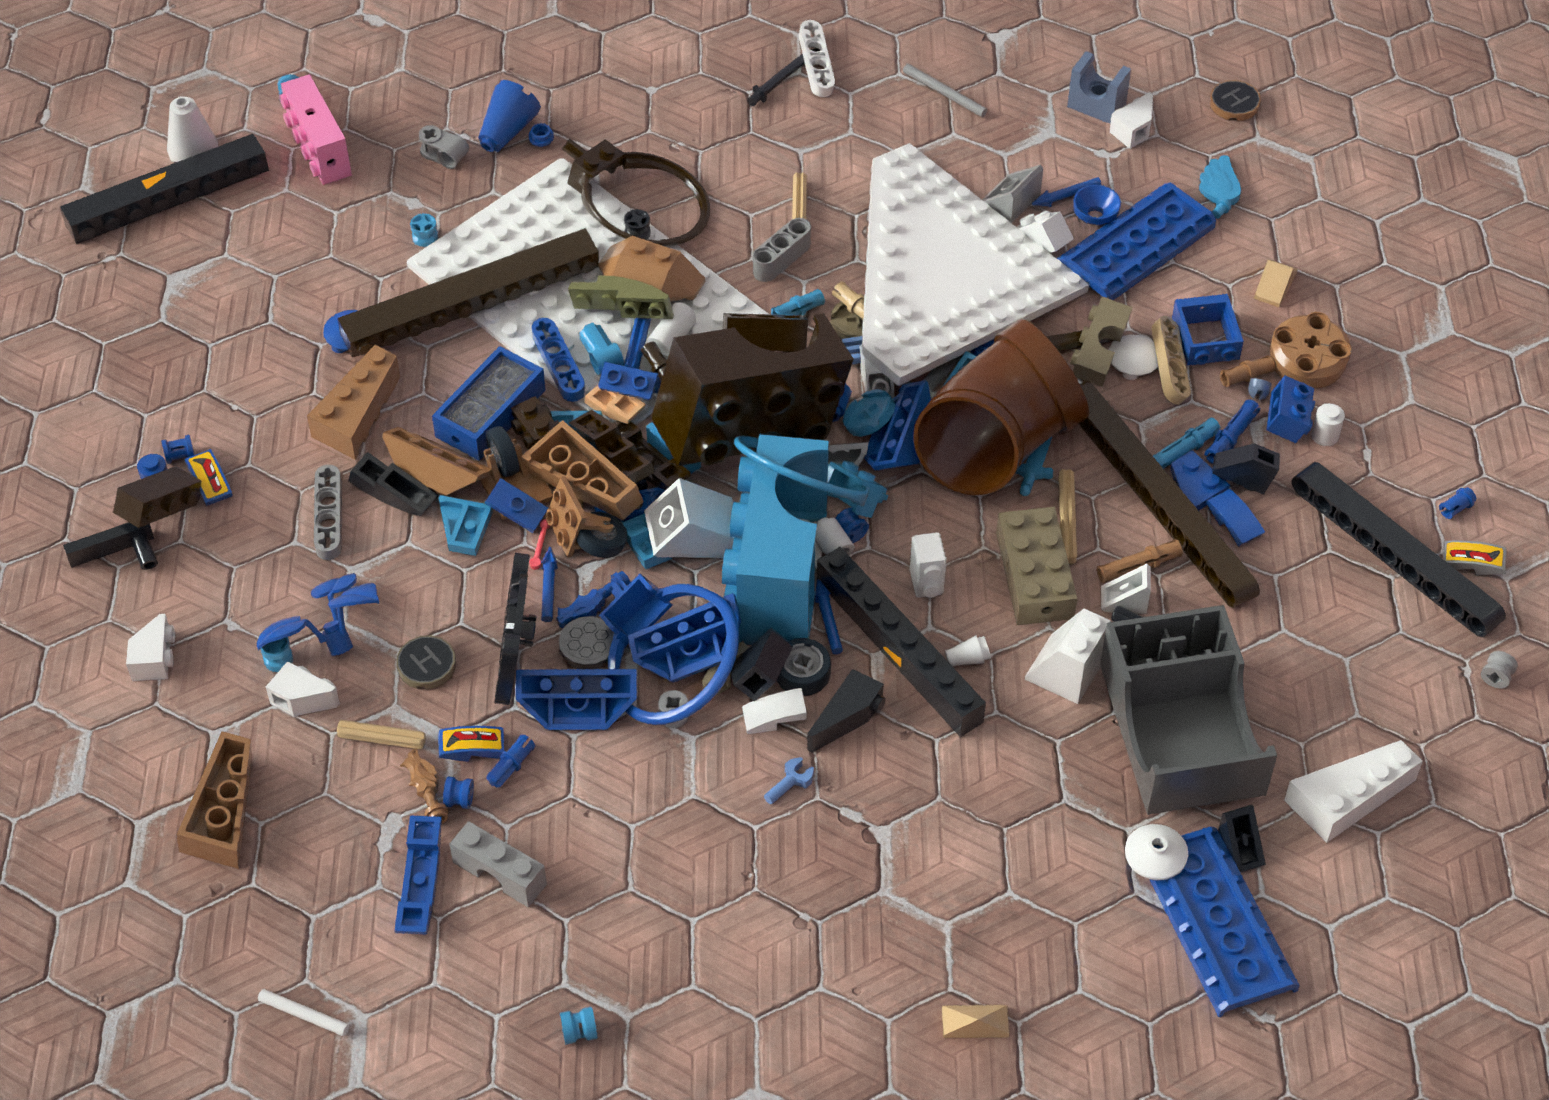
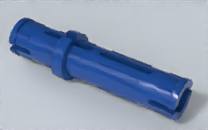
[1204,399,1260,464]

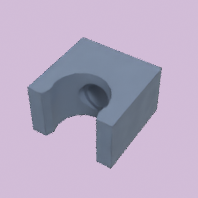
[1067,51,1131,124]

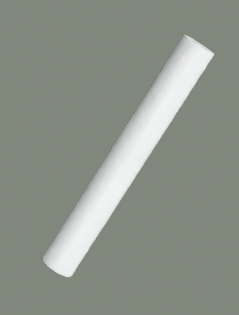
[258,989,349,1036]

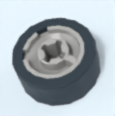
[777,638,831,696]

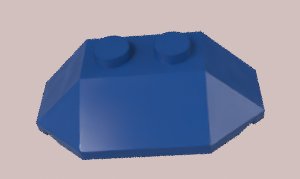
[864,380,931,470]
[628,593,742,683]
[516,669,637,730]

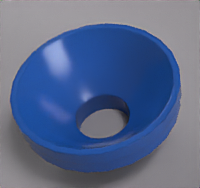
[1073,185,1121,226]

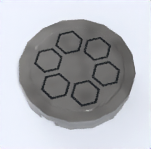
[559,616,614,669]

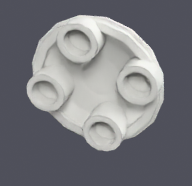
[1109,334,1159,380]

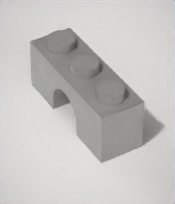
[449,821,547,907]

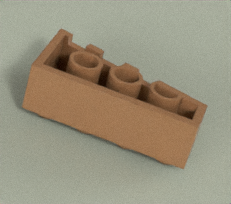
[307,345,400,460]

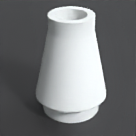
[945,635,991,667]

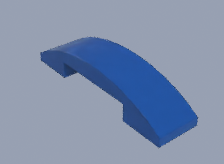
[394,815,442,935]

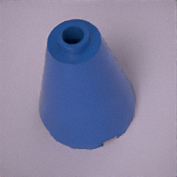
[478,80,541,152]

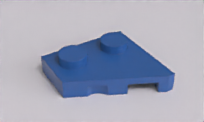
[1170,450,1230,511]

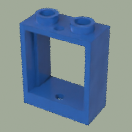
[1172,294,1244,366]

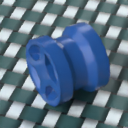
[835,507,869,543]
[443,776,474,809]

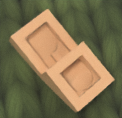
[584,385,646,424]

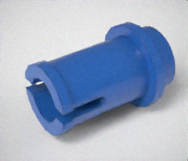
[1439,487,1476,519]

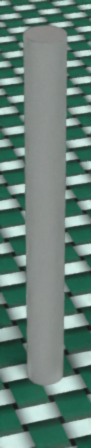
[903,64,987,117]

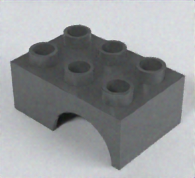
[1100,605,1277,815]

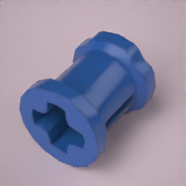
[162,434,195,464]

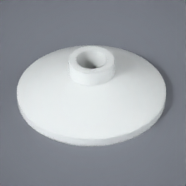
[1125,824,1188,880]

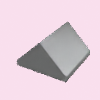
[982,165,1043,223]

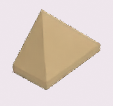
[942,1005,1009,1038]

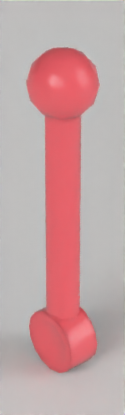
[529,519,550,570]

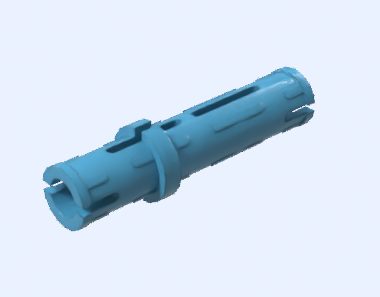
[1153,417,1221,469]

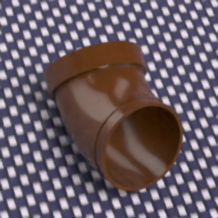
[914,319,1089,495]

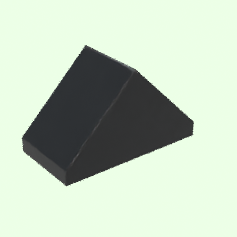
[1218,805,1266,873]

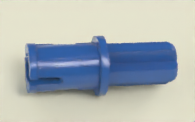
[486,735,536,788]

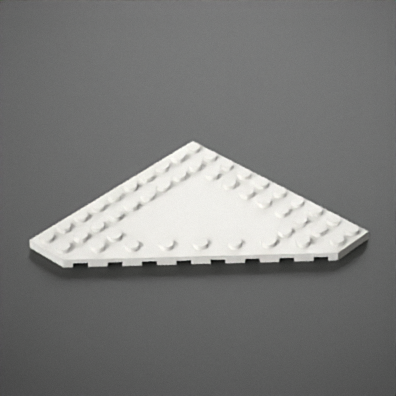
[861,143,1090,386]

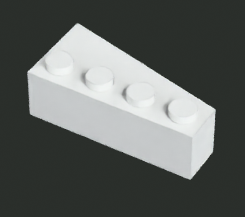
[1284,740,1423,843]

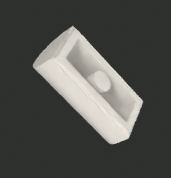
[646,302,696,357]

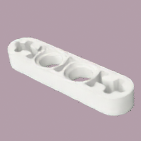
[799,20,835,97]

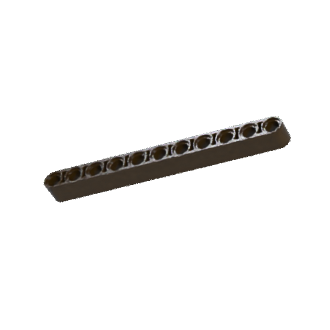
[1079,381,1260,608]

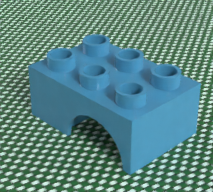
[722,434,829,645]

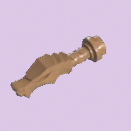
[400,748,448,824]

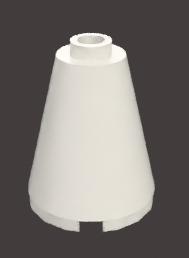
[167,97,219,163]

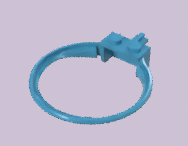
[734,436,889,518]

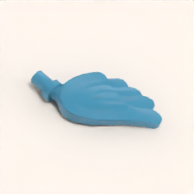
[1199,155,1241,219]

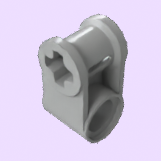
[419,125,469,169]

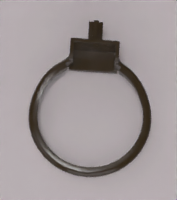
[562,139,710,246]

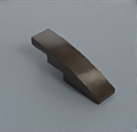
[569,410,655,483]

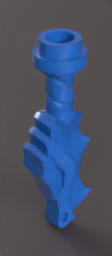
[556,571,631,628]

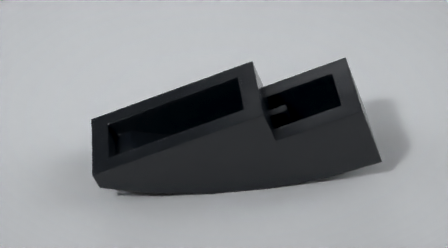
[348,452,438,516]

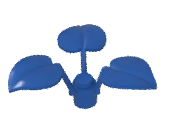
[257,573,379,656]

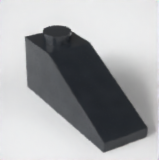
[807,669,886,753]

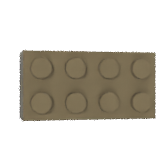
[996,507,1077,625]

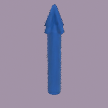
[1032,177,1101,207]
[541,547,558,622]
[815,579,843,654]

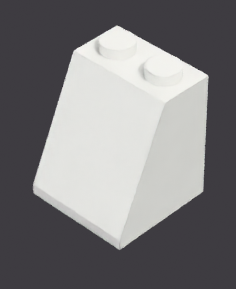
[644,478,735,558]
[1025,609,1111,704]

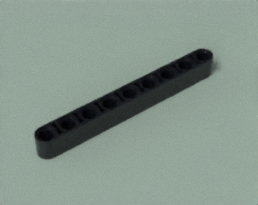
[1291,462,1506,637]

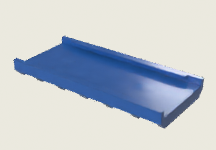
[1057,182,1216,300]
[1149,826,1300,1017]

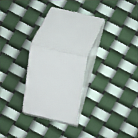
[1101,564,1151,614]

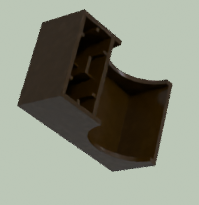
[651,313,854,466]

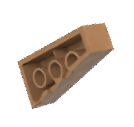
[521,420,644,520]
[177,731,252,869]

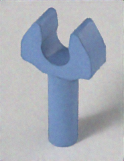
[764,757,814,804]

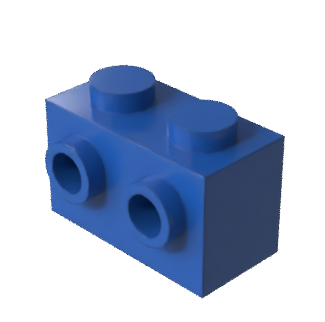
[1266,375,1315,443]

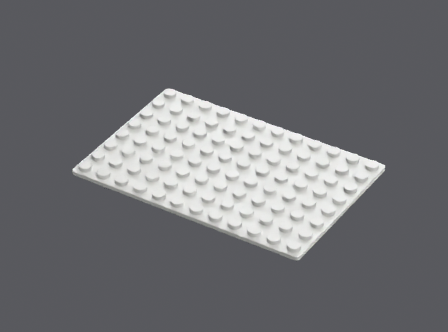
[407,158,768,425]

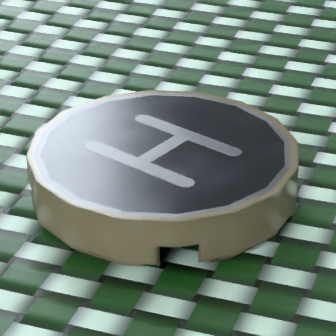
[397,635,456,689]

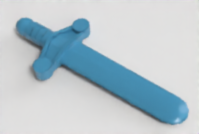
[1015,437,1053,496]

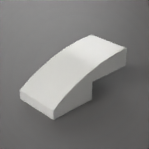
[742,688,807,734]

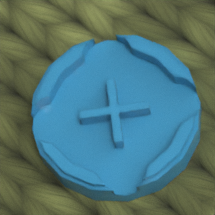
[843,389,895,437]

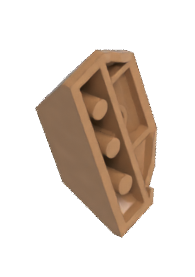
[598,236,705,301]
[382,427,492,496]

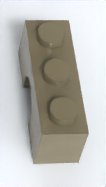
[1070,296,1133,387]

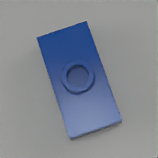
[485,478,549,533]

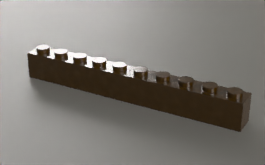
[338,228,599,358]

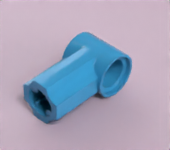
[579,323,624,375]

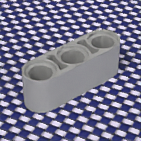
[753,218,811,282]

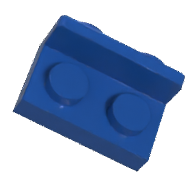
[598,362,661,400]

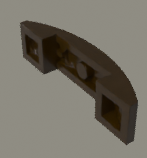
[613,421,691,490]

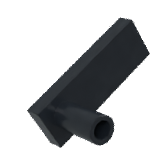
[63,522,158,570]

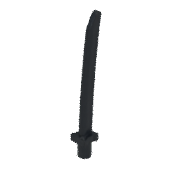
[747,48,820,106]

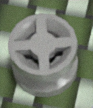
[1481,651,1518,689]
[658,690,689,728]

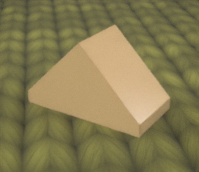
[1254,260,1298,307]

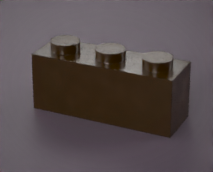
[723,313,808,353]
[113,466,202,528]

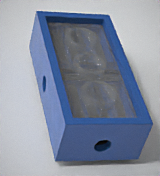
[432,346,546,461]

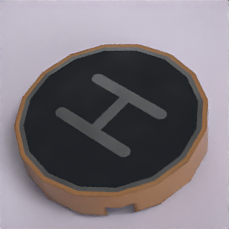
[1210,80,1261,121]

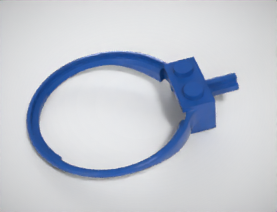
[599,574,739,725]

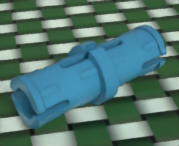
[771,289,825,316]

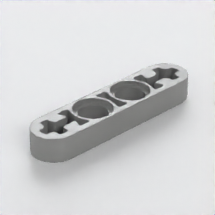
[314,465,342,560]

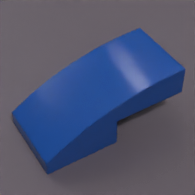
[1206,489,1265,547]

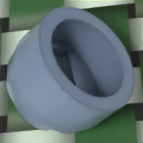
[1248,378,1272,400]

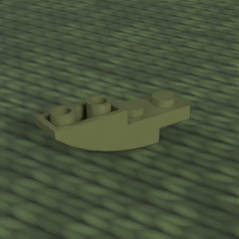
[568,275,674,319]

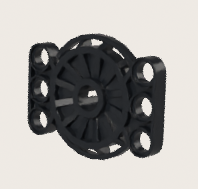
[494,553,537,705]

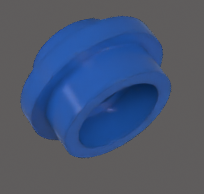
[528,123,554,147]

